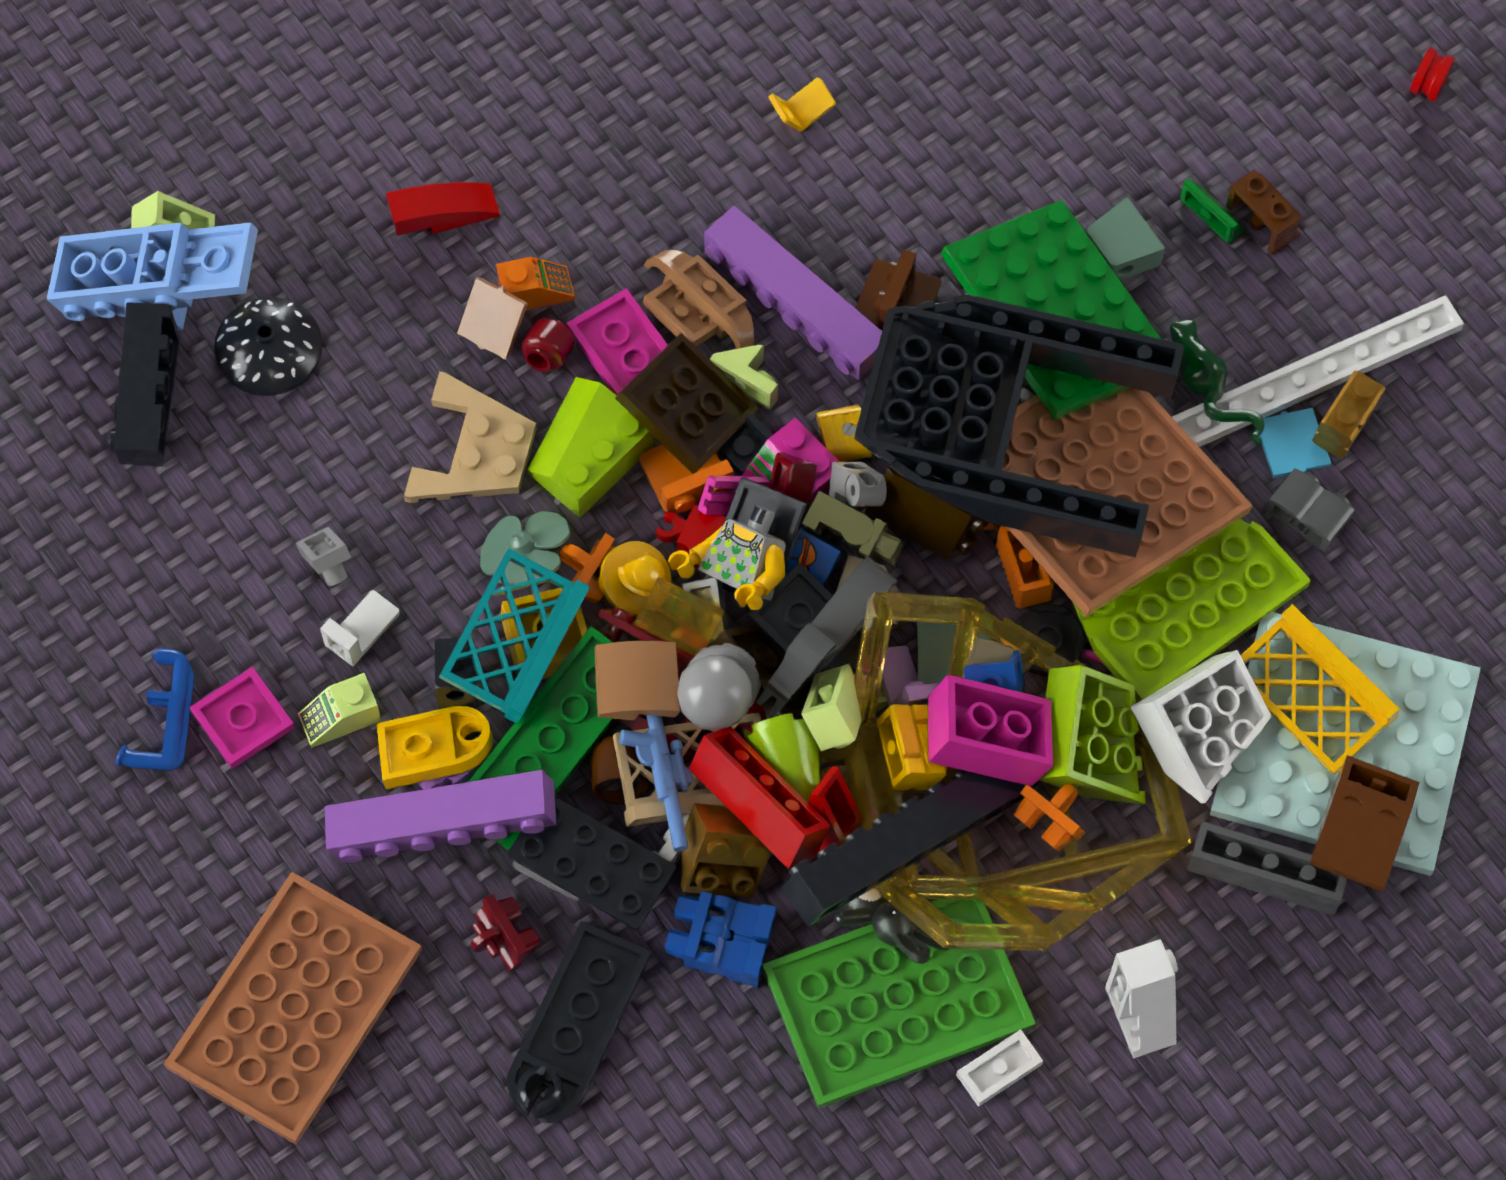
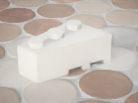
[1105,939,1178,1059]

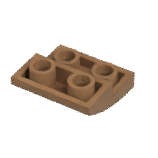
[594,641,680,720]

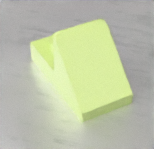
[710,345,778,410]

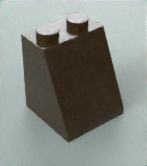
[864,467,989,560]

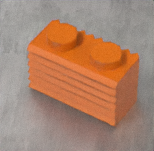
[996,526,1054,609]

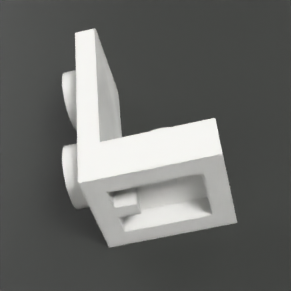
[320,590,400,666]

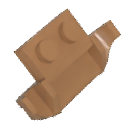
[642,250,754,349]

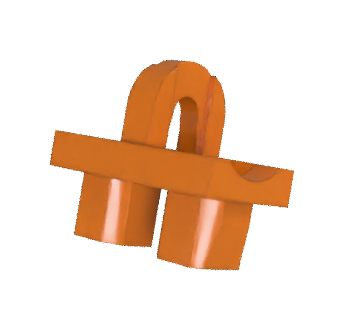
[559,533,615,604]
[1014,784,1086,852]

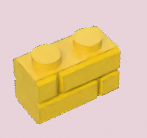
[876,704,947,790]

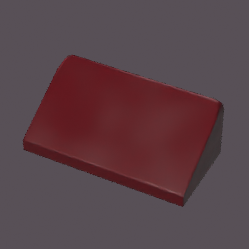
[769,452,817,528]

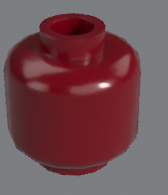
[522,318,575,372]

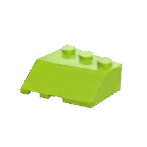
[527,377,655,518]

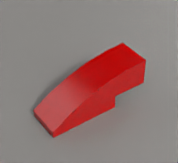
[386,182,500,236]
[808,766,863,854]

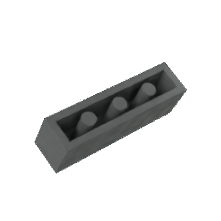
[1187,821,1347,916]

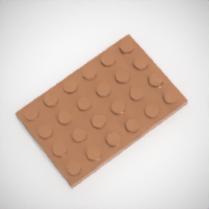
[164,872,422,1145]

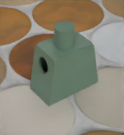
[1085,197,1165,280]

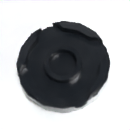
[1011,604,1086,677]

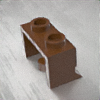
[1226,169,1301,255]

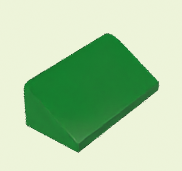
[1180,178,1247,244]

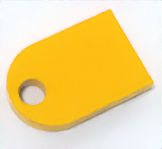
[377,706,493,790]

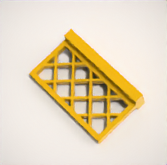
[1240,604,1400,776]

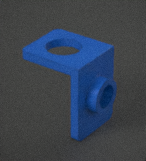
[964,650,1025,692]

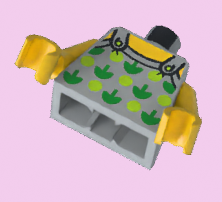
[668,505,786,610]

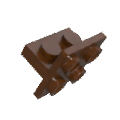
[855,249,942,330]

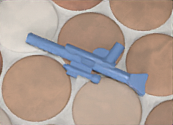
[619,715,693,852]

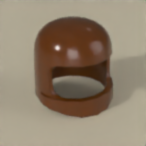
[590,735,648,804]

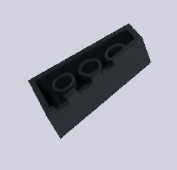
[110,302,180,467]

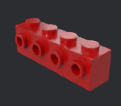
[689,726,831,869]

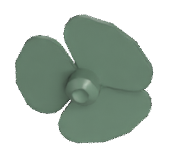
[480,511,571,585]

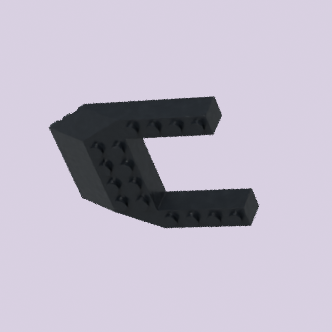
[854,294,1185,558]

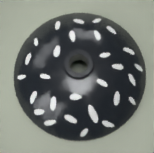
[214,297,322,396]

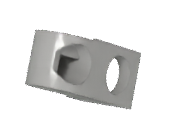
[829,462,887,507]

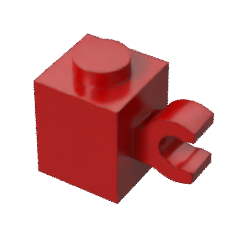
[656,504,727,568]

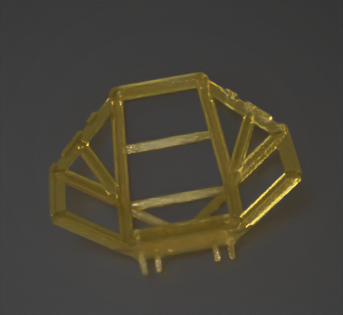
[819,591,1192,950]

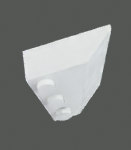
[1131,650,1272,803]

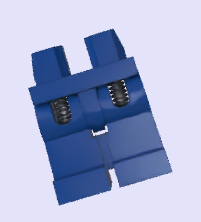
[665,891,776,988]

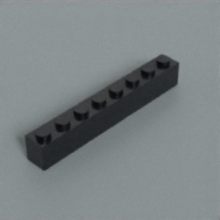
[781,770,1039,927]

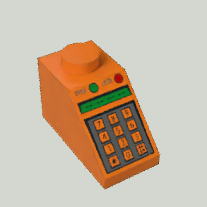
[496,257,575,311]

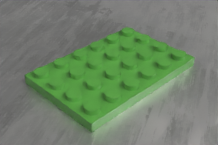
[762,885,1036,1109]

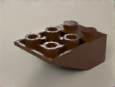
[1310,755,1420,892]

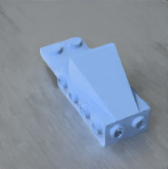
[46,222,258,330]

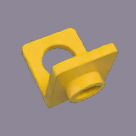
[768,78,836,132]

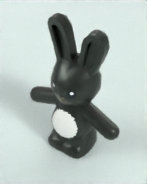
[834,884,955,964]

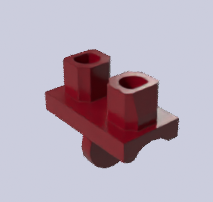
[471,894,540,972]

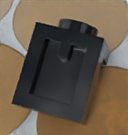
[718,413,775,476]

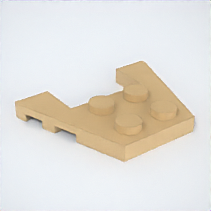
[404,371,537,503]

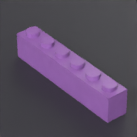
[704,206,882,381]
[325,770,556,863]

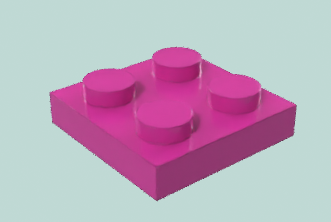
[189,667,295,769]

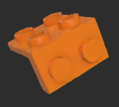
[639,445,733,514]

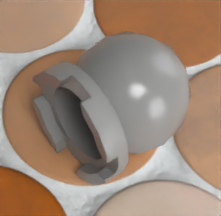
[677,643,761,731]

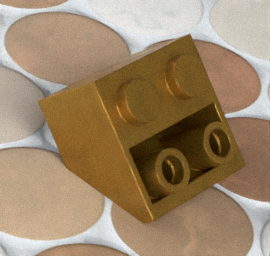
[681,803,771,898]

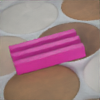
[698,476,770,515]

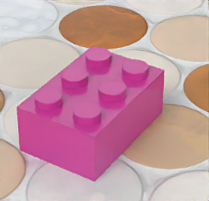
[928,675,1053,786]

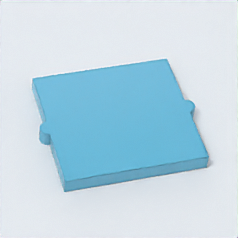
[1260,408,1331,479]

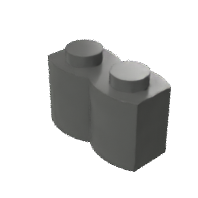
[1265,468,1354,552]

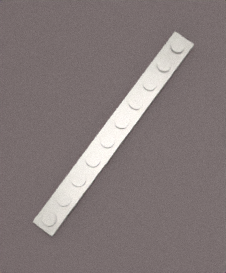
[1172,295,1464,447]

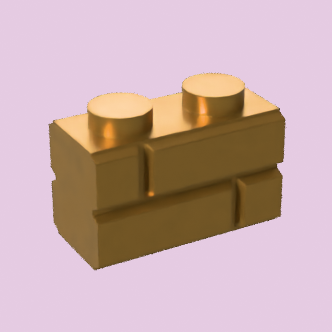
[1312,370,1386,459]

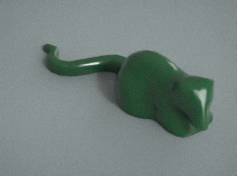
[1170,319,1265,446]

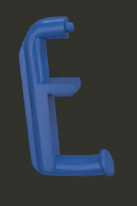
[116,647,194,771]

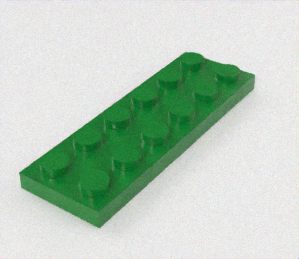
[468,626,615,851]

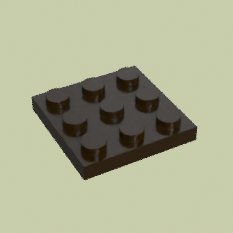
[615,333,758,474]

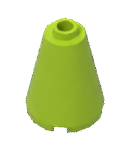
[743,713,820,802]

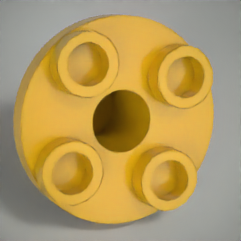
[598,541,671,616]

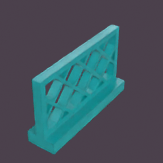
[439,548,590,724]

